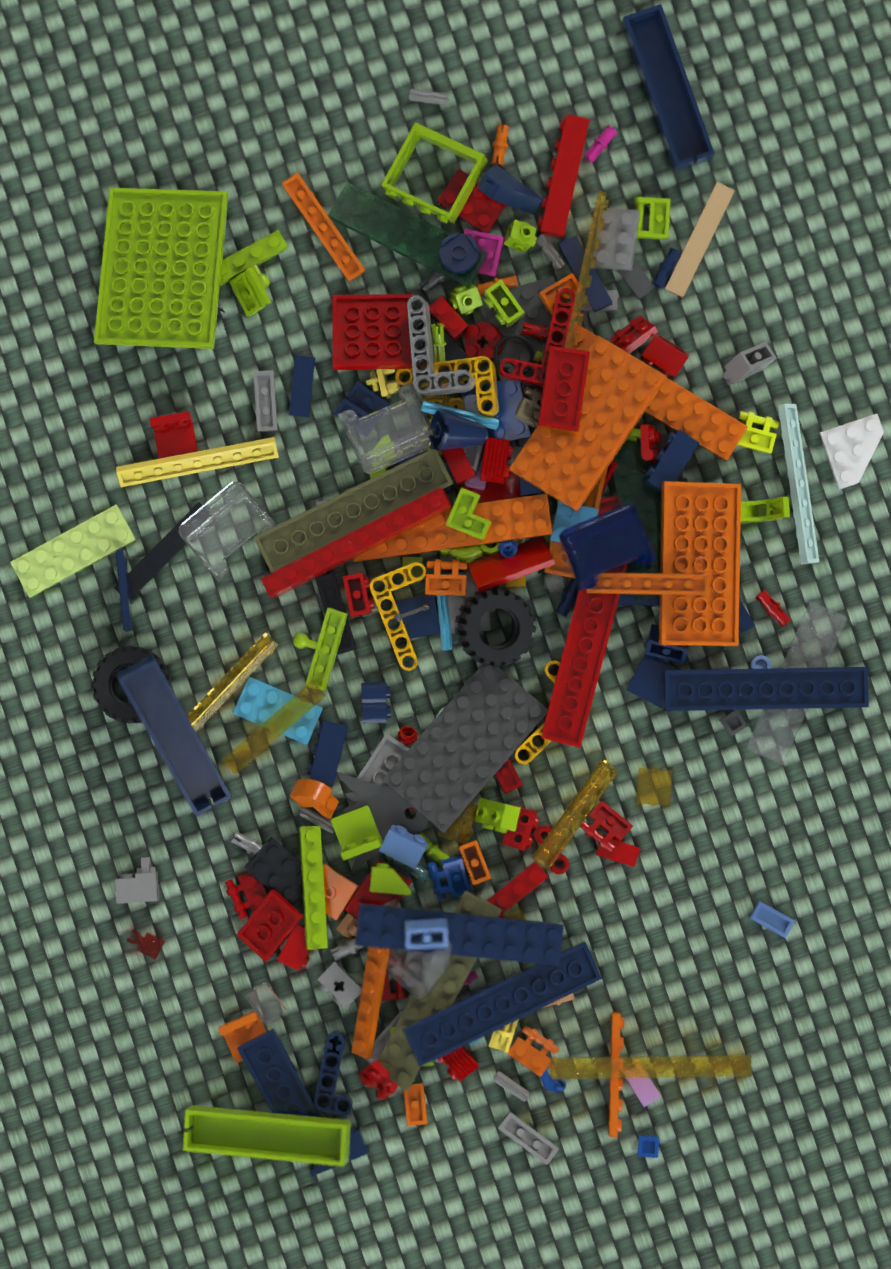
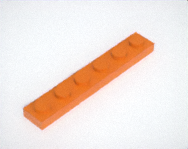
[281,172,366,283]
[587,573,710,595]
[351,947,390,1059]
[608,1012,624,1137]

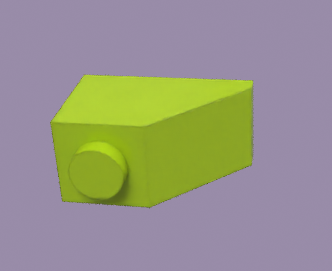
[370,863,411,895]

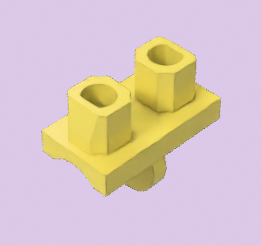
[366,369,401,399]
[488,1019,519,1053]

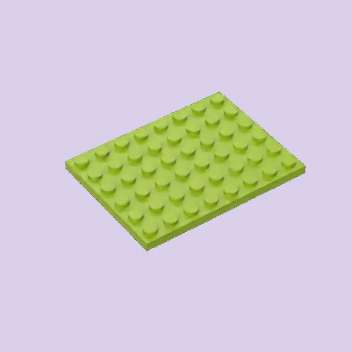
[94,188,229,349]

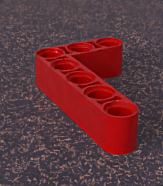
[499,288,575,387]

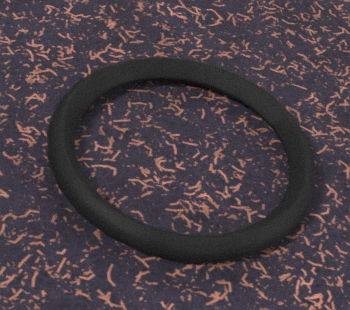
[493,334,534,374]

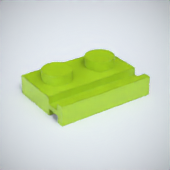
[229,267,271,317]

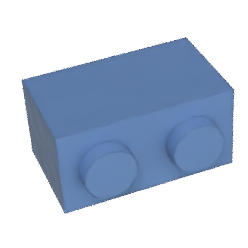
[379,825,429,869]
[405,919,448,950]

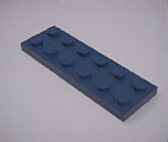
[237,1028,322,1118]

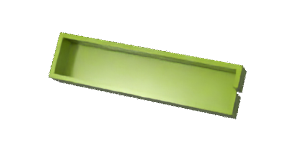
[183,1105,351,1166]

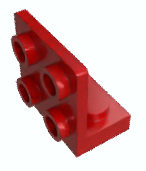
[149,411,198,459]

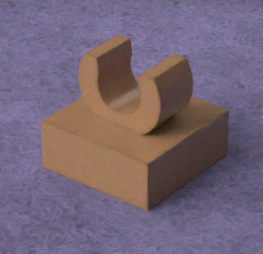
[336,913,358,939]

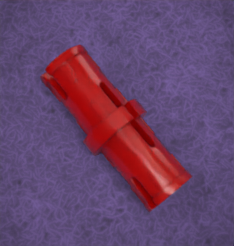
[521,322,562,343]
[755,589,791,628]

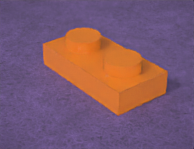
[403,1082,427,1126]

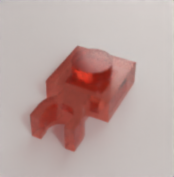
[127,929,165,960]

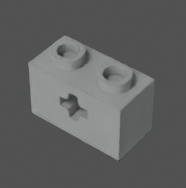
[317,961,362,1008]

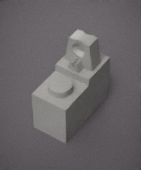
[722,342,776,385]
[115,857,159,904]

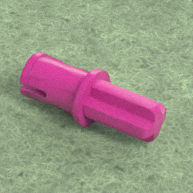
[584,125,617,163]

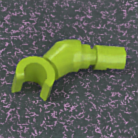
[440,542,502,564]

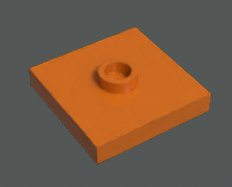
[323,864,359,921]

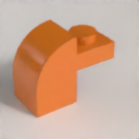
[290,779,339,818]

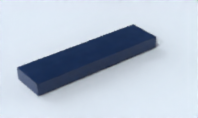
[558,235,612,313]
[115,549,134,632]

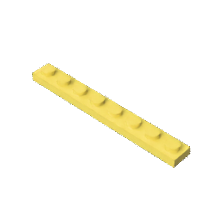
[116,437,279,487]

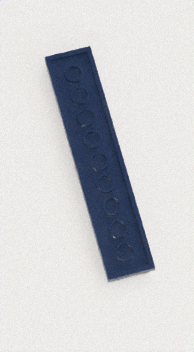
[664,667,869,711]
[355,903,564,966]
[402,941,602,1067]

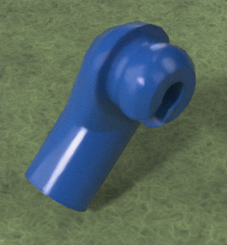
[540,1069,566,1092]

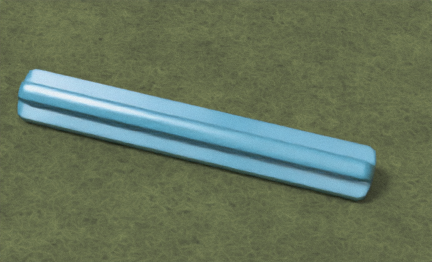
[421,401,499,430]
[437,571,453,651]

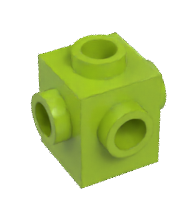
[503,219,537,253]
[449,284,483,315]

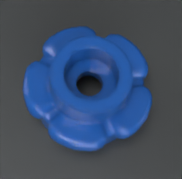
[498,540,518,558]

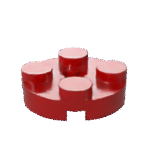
[464,322,504,361]

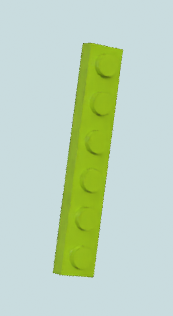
[299,826,328,950]

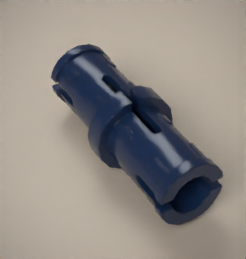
[652,248,682,289]
[555,578,581,617]

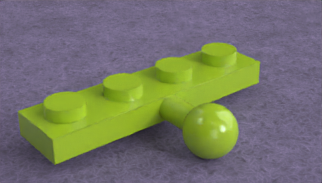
[220,229,289,289]
[293,608,348,691]

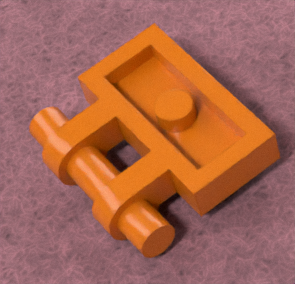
[425,559,468,596]
[507,1025,560,1077]

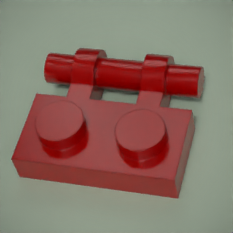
[609,315,658,354]
[580,801,633,852]
[225,872,268,920]
[358,1059,398,1100]

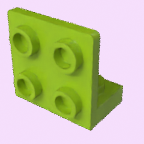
[331,805,383,861]

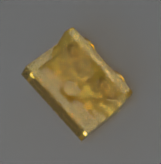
[437,803,478,844]

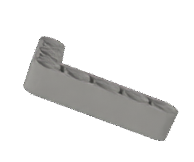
[407,295,476,397]

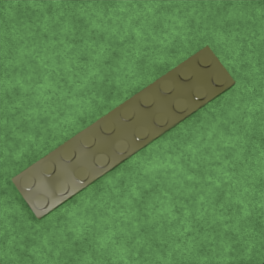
[254,449,453,573]
[378,890,502,1091]

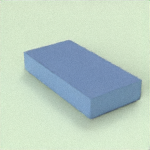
[749,901,795,938]

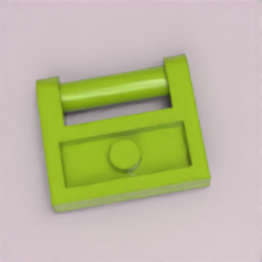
[634,197,671,240]

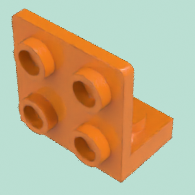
[218,1010,266,1063]

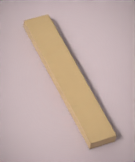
[665,182,735,298]

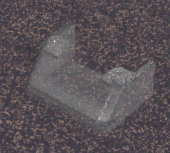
[368,898,451,999]

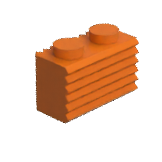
[458,840,491,885]

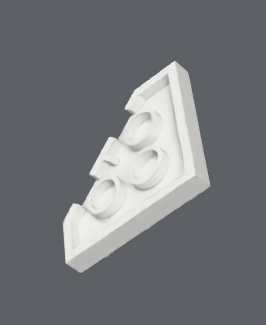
[819,414,884,490]

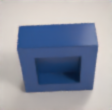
[637,1135,660,1158]

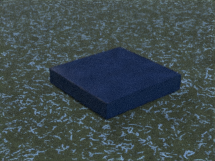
[395,595,440,641]

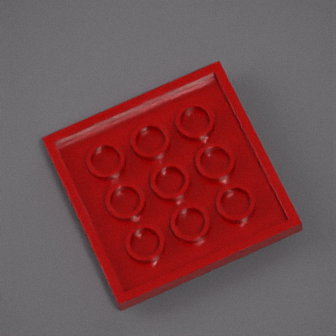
[332,294,413,370]

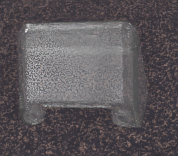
[338,382,433,474]
[179,481,277,582]

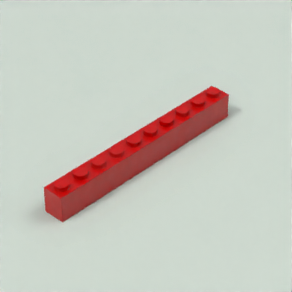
[261,487,453,599]

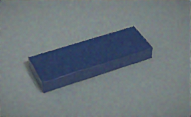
[289,355,316,418]

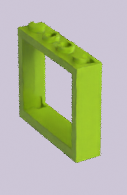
[381,122,488,224]

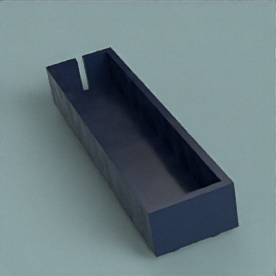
[622,4,715,172]
[116,654,232,817]

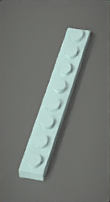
[778,404,819,564]

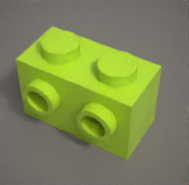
[483,280,525,328]
[475,798,521,833]

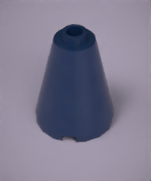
[429,410,488,451]

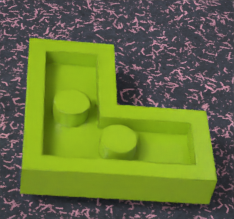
[446,488,492,541]

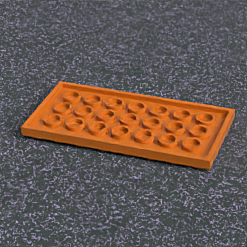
[509,335,667,512]
[659,481,741,646]

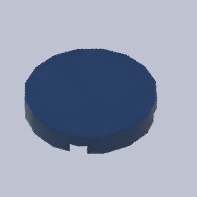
[439,233,479,273]

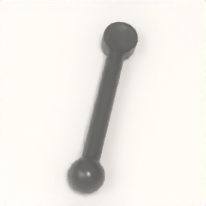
[394,603,430,622]

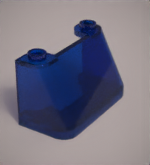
[559,504,656,591]

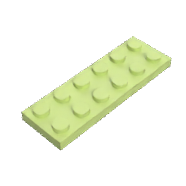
[10,504,136,598]

